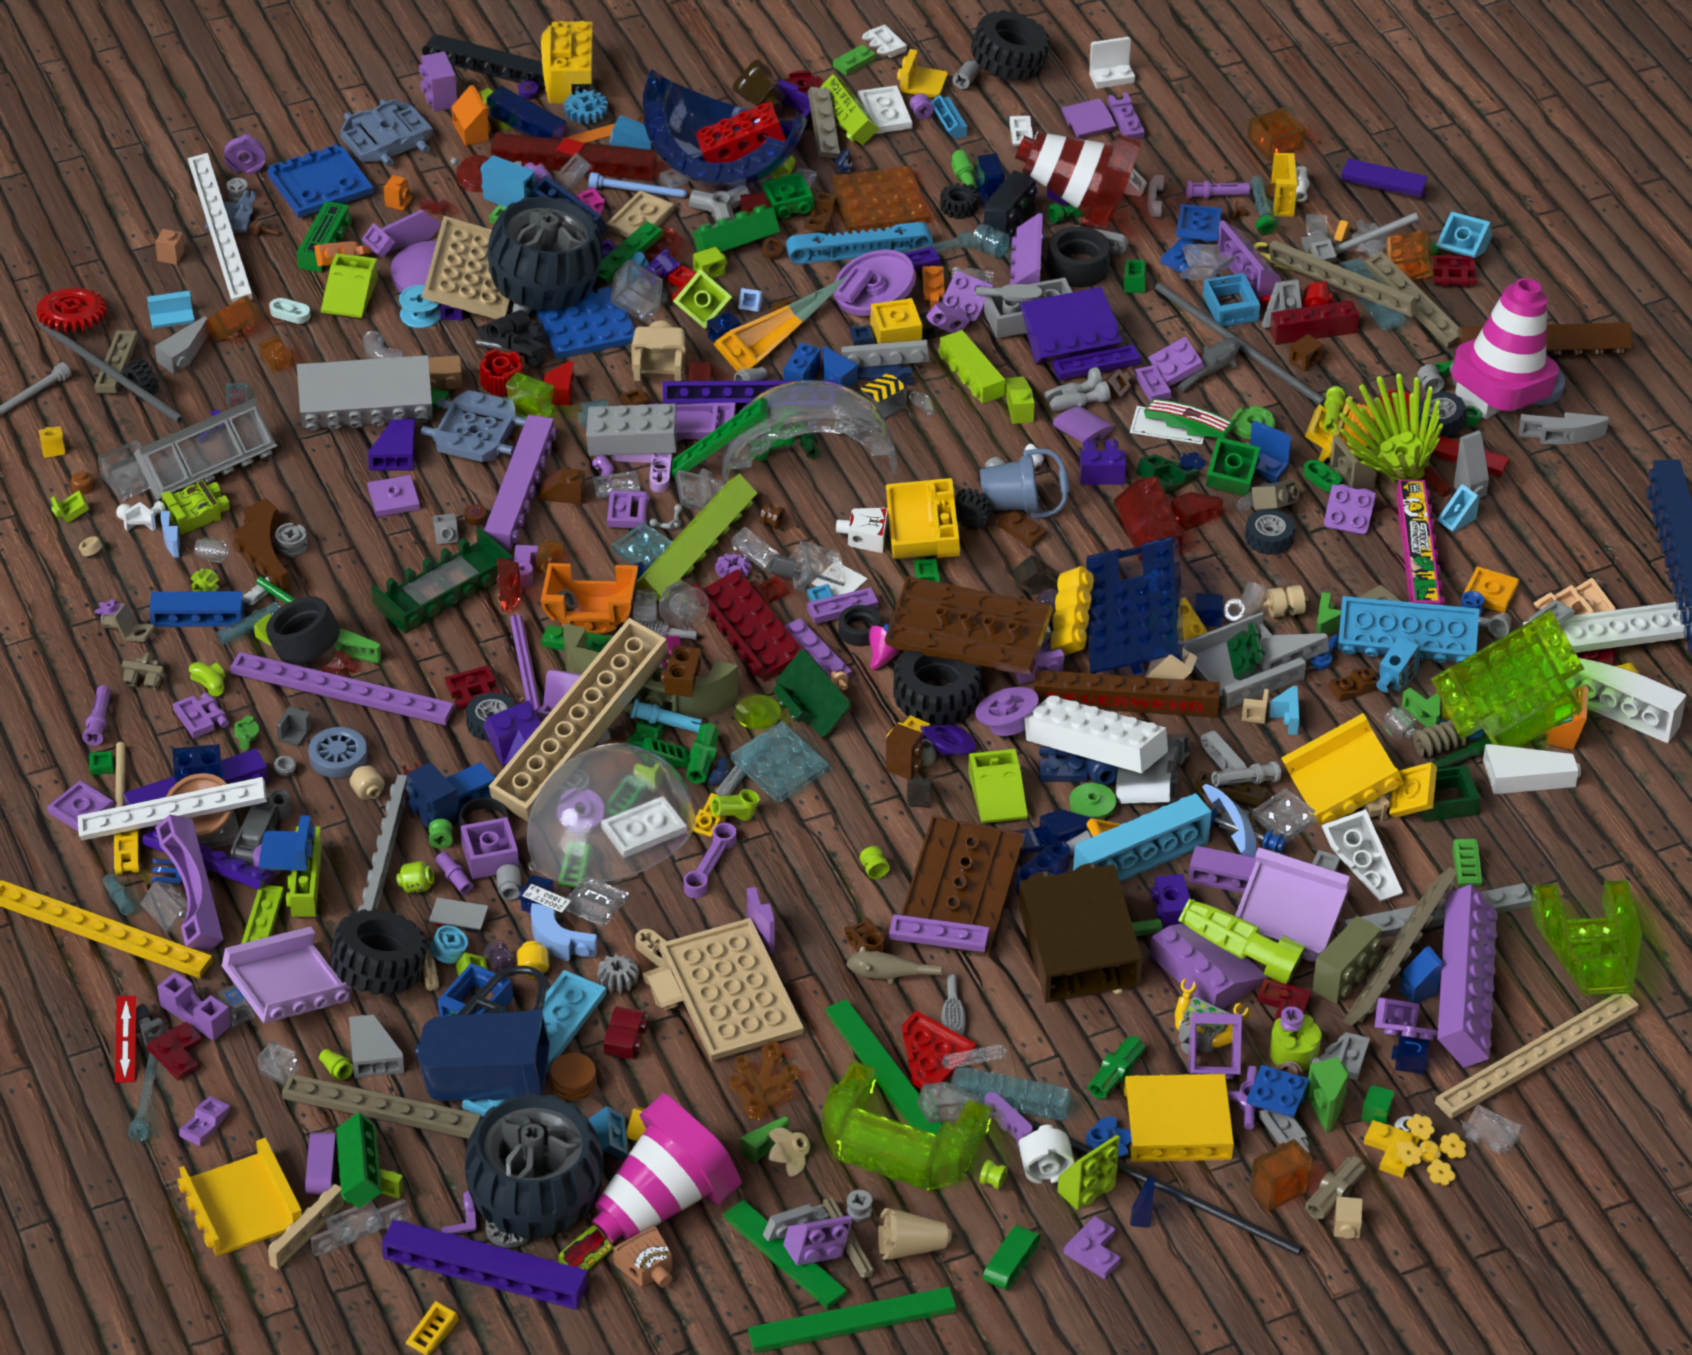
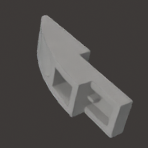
[1518,412,1608,444]

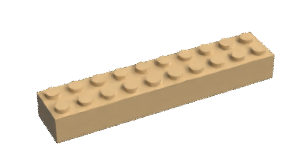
[489,618,669,823]

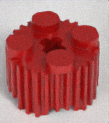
[480,349,523,398]

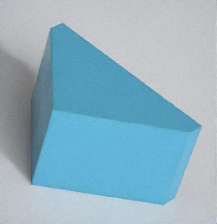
[1437,484,1480,532]

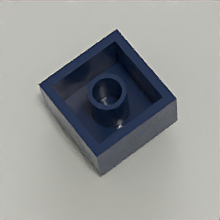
[406,762,459,828]

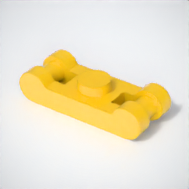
[114,829,140,875]

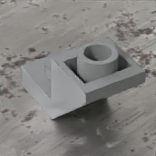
[1301,233,1337,262]

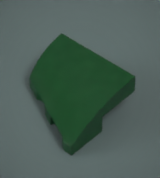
[1136,454,1199,494]

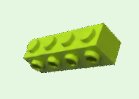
[286,826,322,917]

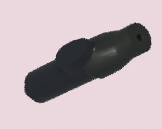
[652,279,670,307]

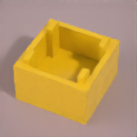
[870,298,922,344]

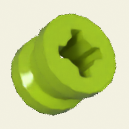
[979,1160,1008,1190]

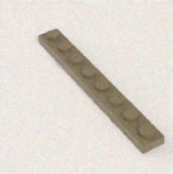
[1269,240,1416,317]
[282,1074,481,1139]

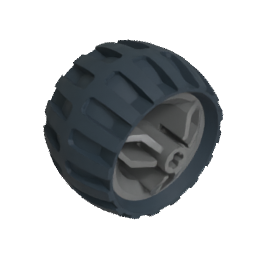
[487,196,602,311]
[465,1093,603,1239]

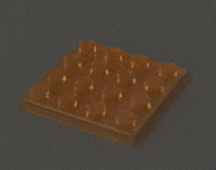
[831,166,930,234]

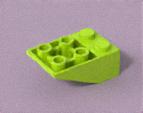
[321,253,378,318]
[968,749,1028,824]
[1057,1135,1120,1210]

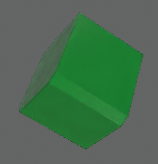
[1361,1085,1394,1124]

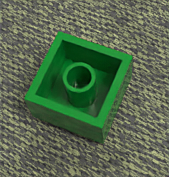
[1205,437,1261,497]

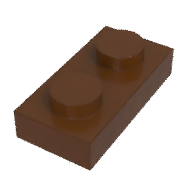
[998,510,1046,548]

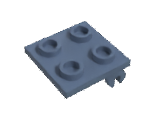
[205,191,256,233]

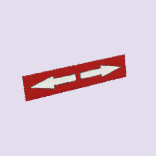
[115,995,136,1083]

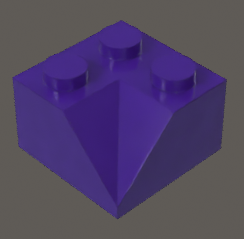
[483,700,541,767]

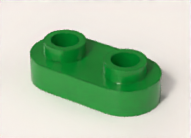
[1303,460,1342,492]

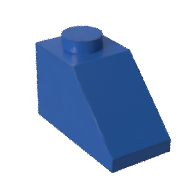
[822,346,858,394]
[1399,946,1443,1003]

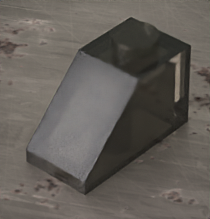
[1013,555,1061,595]

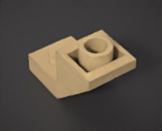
[642,966,684,1009]

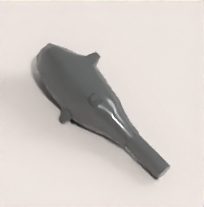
[1178,338,1241,392]

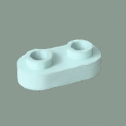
[269,298,310,324]

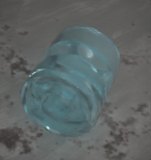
[971,223,1010,259]

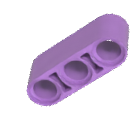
[305,1132,337,1195]

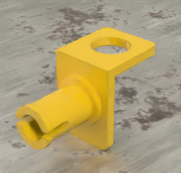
[39,426,65,458]

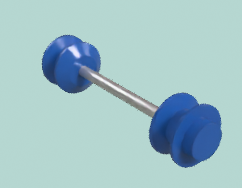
[1205,803,1286,853]

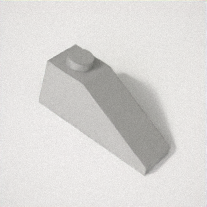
[155,316,209,374]
[1454,431,1489,498]
[1259,633,1329,671]

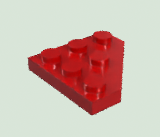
[901,1010,976,1096]

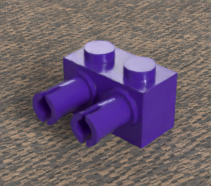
[1079,439,1126,485]

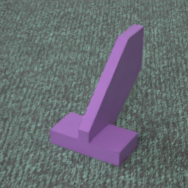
[361,209,442,258]

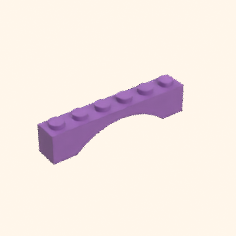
[156,814,223,952]

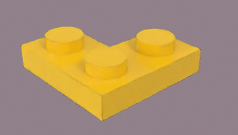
[1364,1120,1420,1178]

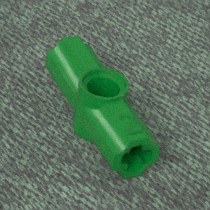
[686,722,719,784]
[1088,1035,1146,1100]

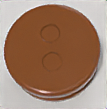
[550,1053,596,1100]

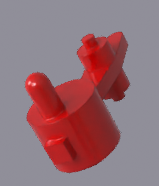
[1257,281,1333,307]

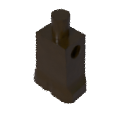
[732,60,786,114]

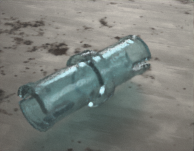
[102,874,135,915]

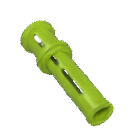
[1323,386,1346,434]

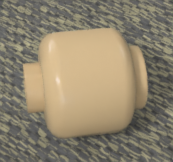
[350,765,385,800]

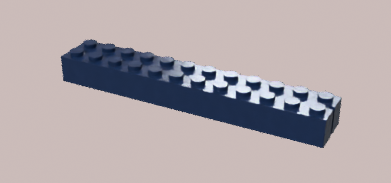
[1646,460,1692,654]

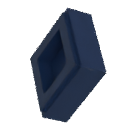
[850,325,875,346]

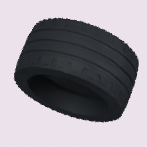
[1047,226,1111,288]
[266,596,340,664]

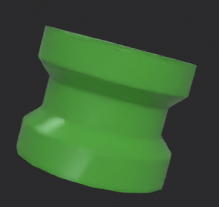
[429,819,453,849]

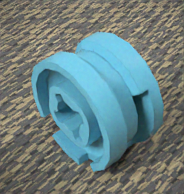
[430,925,468,964]

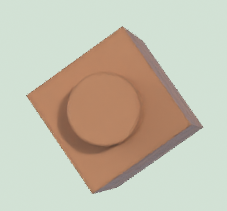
[155,229,185,265]

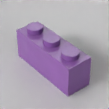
[1188,846,1256,893]

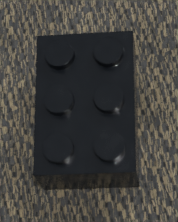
[983,170,1037,244]

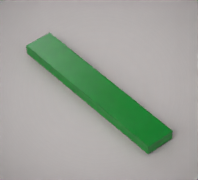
[670,397,768,480]
[724,1200,846,1310]

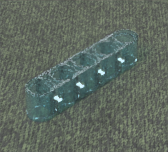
[1339,257,1406,331]
[948,1067,1073,1120]

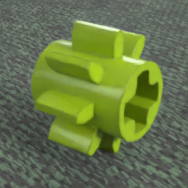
[191,568,219,592]

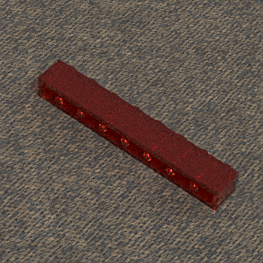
[491,133,657,181]

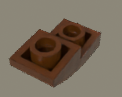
[1328,667,1380,701]

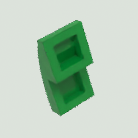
[914,559,940,582]
[625,719,667,753]

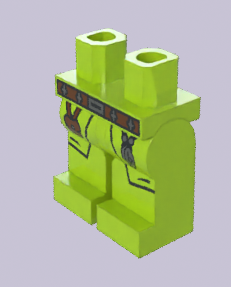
[161,480,230,535]

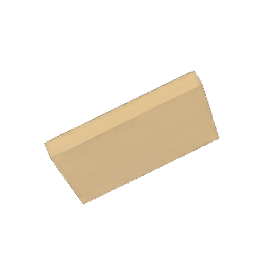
[606,191,675,238]

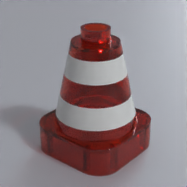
[1015,132,1141,231]

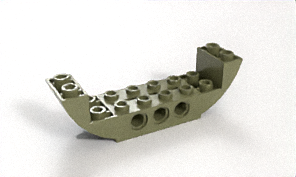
[563,623,738,719]

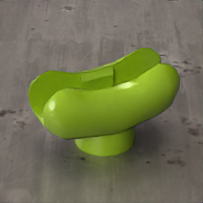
[189,662,226,697]

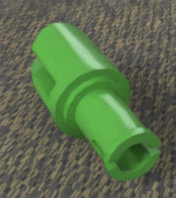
[951,150,978,190]

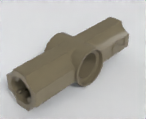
[1305,1156,1366,1220]

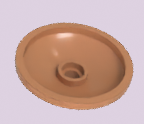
[166,773,233,838]

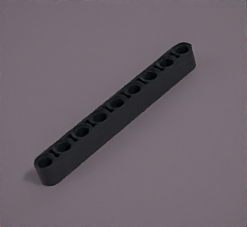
[422,34,591,95]

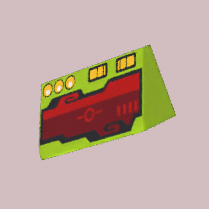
[559,1225,613,1271]

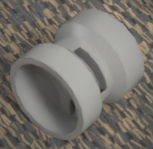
[1417,364,1444,393]

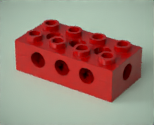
[695,102,787,172]

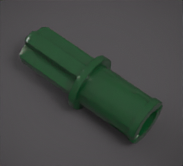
[799,425,819,459]

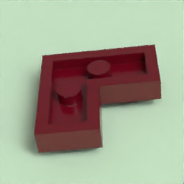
[1257,978,1311,1026]
[147,1021,202,1081]

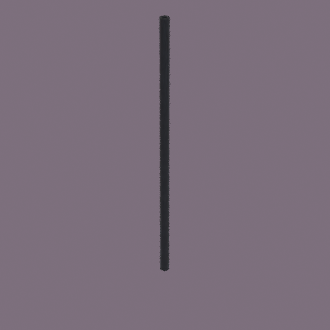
[1031,1120,1302,1256]

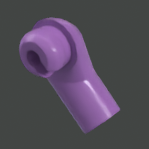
[592,455,614,484]

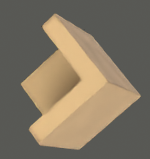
[1242,689,1269,724]

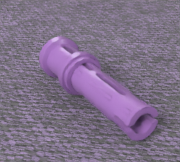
[1186,180,1250,199]
[82,685,112,746]

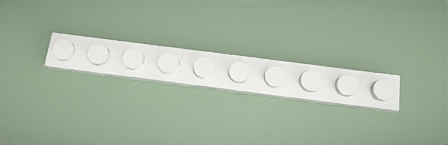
[188,153,253,304]

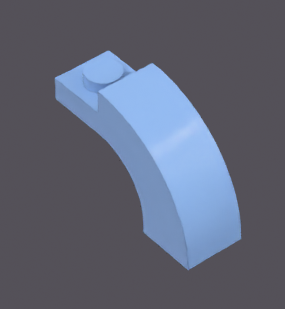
[531,903,597,962]

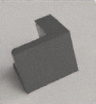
[277,706,311,747]

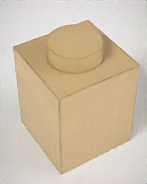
[1334,1197,1362,1239]

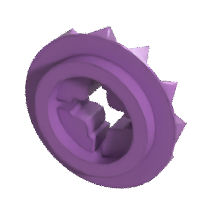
[715,552,751,578]

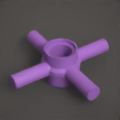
[1227,1066,1261,1130]

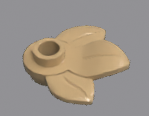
[768,1128,810,1177]

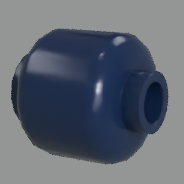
[1086,758,1119,786]

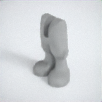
[1044,367,1111,412]

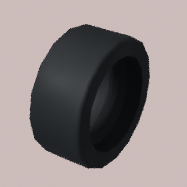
[838,604,882,647]

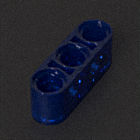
[1016,841,1070,895]

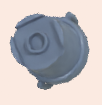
[980,449,1070,519]

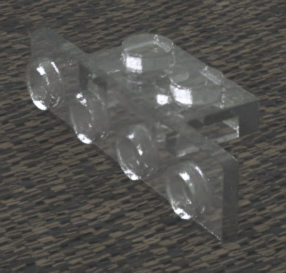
[311,1199,408,1256]

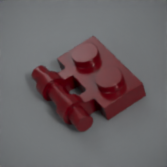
[1432,255,1476,287]
[444,665,501,709]

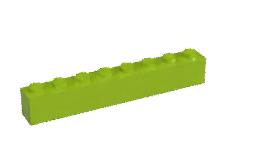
[635,474,757,605]

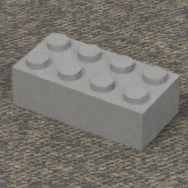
[984,278,1072,338]
[586,404,678,456]

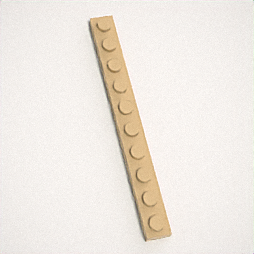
[1435,989,1639,1119]

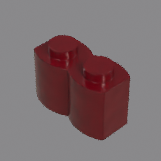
[604,1006,648,1059]

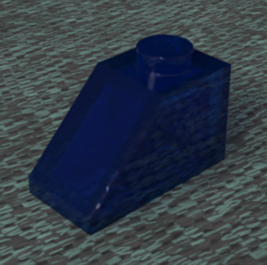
[1039,809,1092,851]

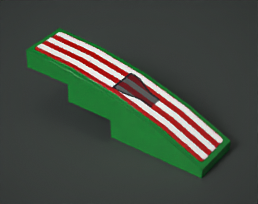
[1144,399,1235,438]

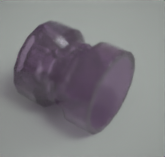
[484,940,516,973]

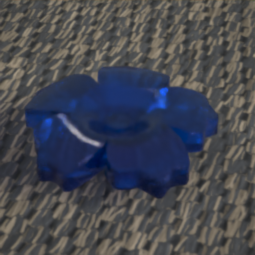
[1180,451,1206,470]

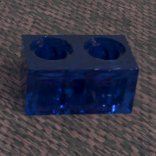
[172,744,223,784]

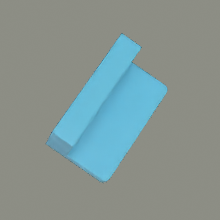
[147,291,195,329]

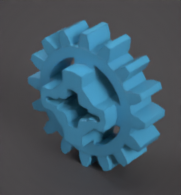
[564,89,608,124]

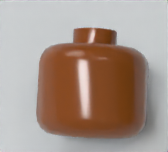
[71,471,94,495]

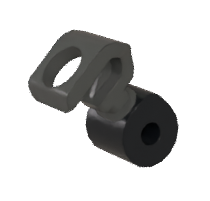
[136,1003,165,1047]

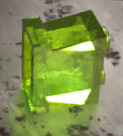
[506,372,555,418]

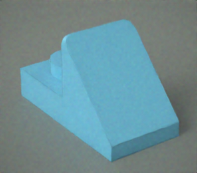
[1269,686,1299,735]

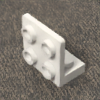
[1089,37,1135,89]

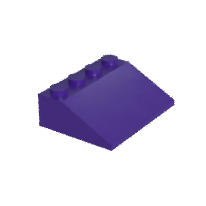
[1020,287,1122,364]

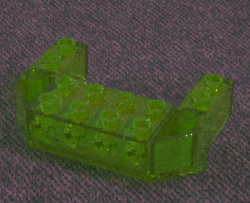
[822,1060,991,1191]

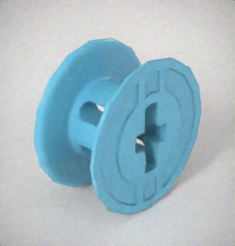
[399,285,441,328]

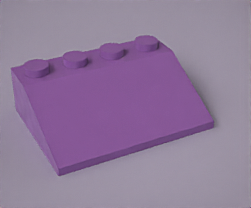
[1150,923,1269,1009]

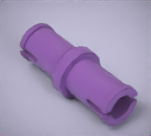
[435,852,473,895]

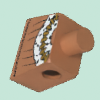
[613,1226,672,1287]

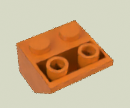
[452,85,491,146]

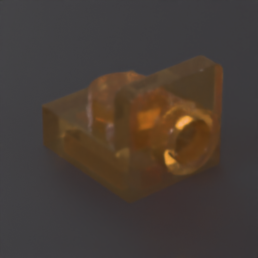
[536,539,565,574]

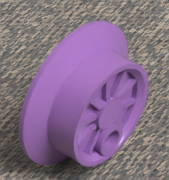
[975,687,1039,736]

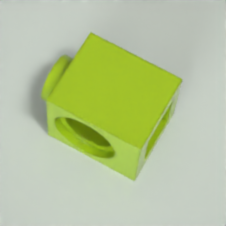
[693,247,727,279]

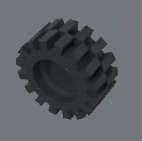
[940,183,977,219]
[123,358,159,400]
[954,488,993,530]

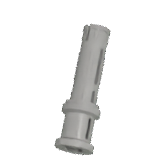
[1211,761,1281,787]

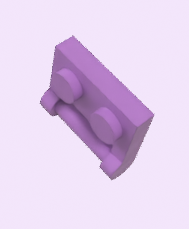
[607,490,650,531]

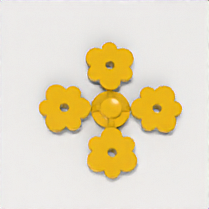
[1396,1114,1466,1186]

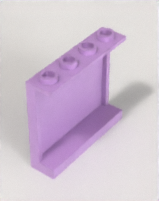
[1235,847,1351,962]
[222,926,352,1023]

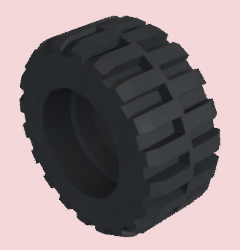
[971,10,1051,81]
[893,651,982,725]
[330,909,427,995]

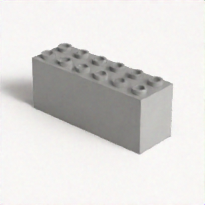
[297,355,433,431]

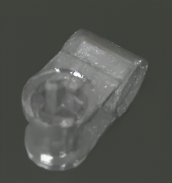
[633,589,657,623]

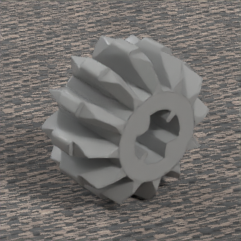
[597,953,639,994]

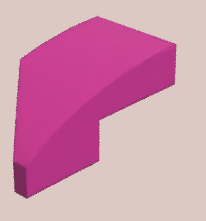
[576,187,605,215]

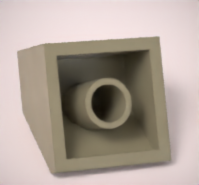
[1330,435,1377,490]

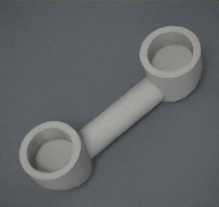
[1147,175,1164,218]

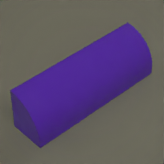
[1341,158,1428,199]

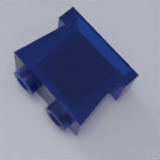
[976,153,1005,208]

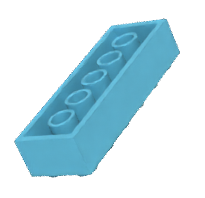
[1073,793,1211,882]

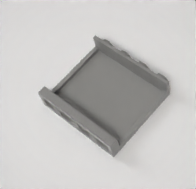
[1184,612,1306,709]

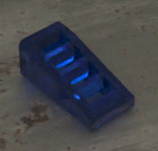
[1130,1175,1155,1228]

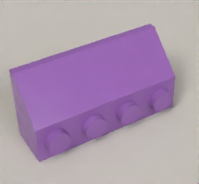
[1010,213,1043,285]
[1217,220,1282,298]

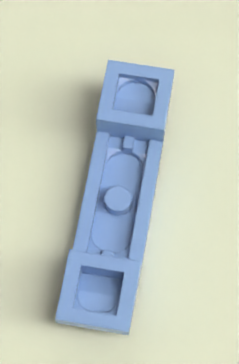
[1203,784,1257,857]

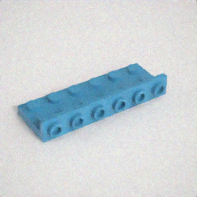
[1337,596,1479,665]

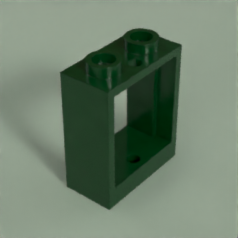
[1417,765,1480,822]

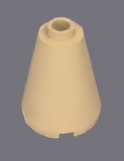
[878,1208,952,1260]

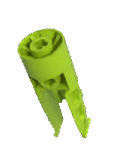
[1178,899,1306,984]

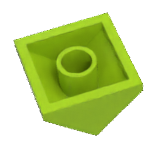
[673,269,732,329]

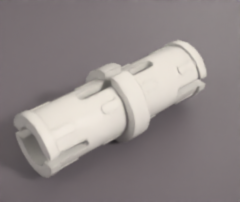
[1296,166,1309,202]

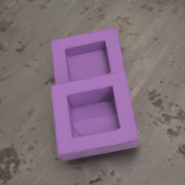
[179,1096,230,1146]

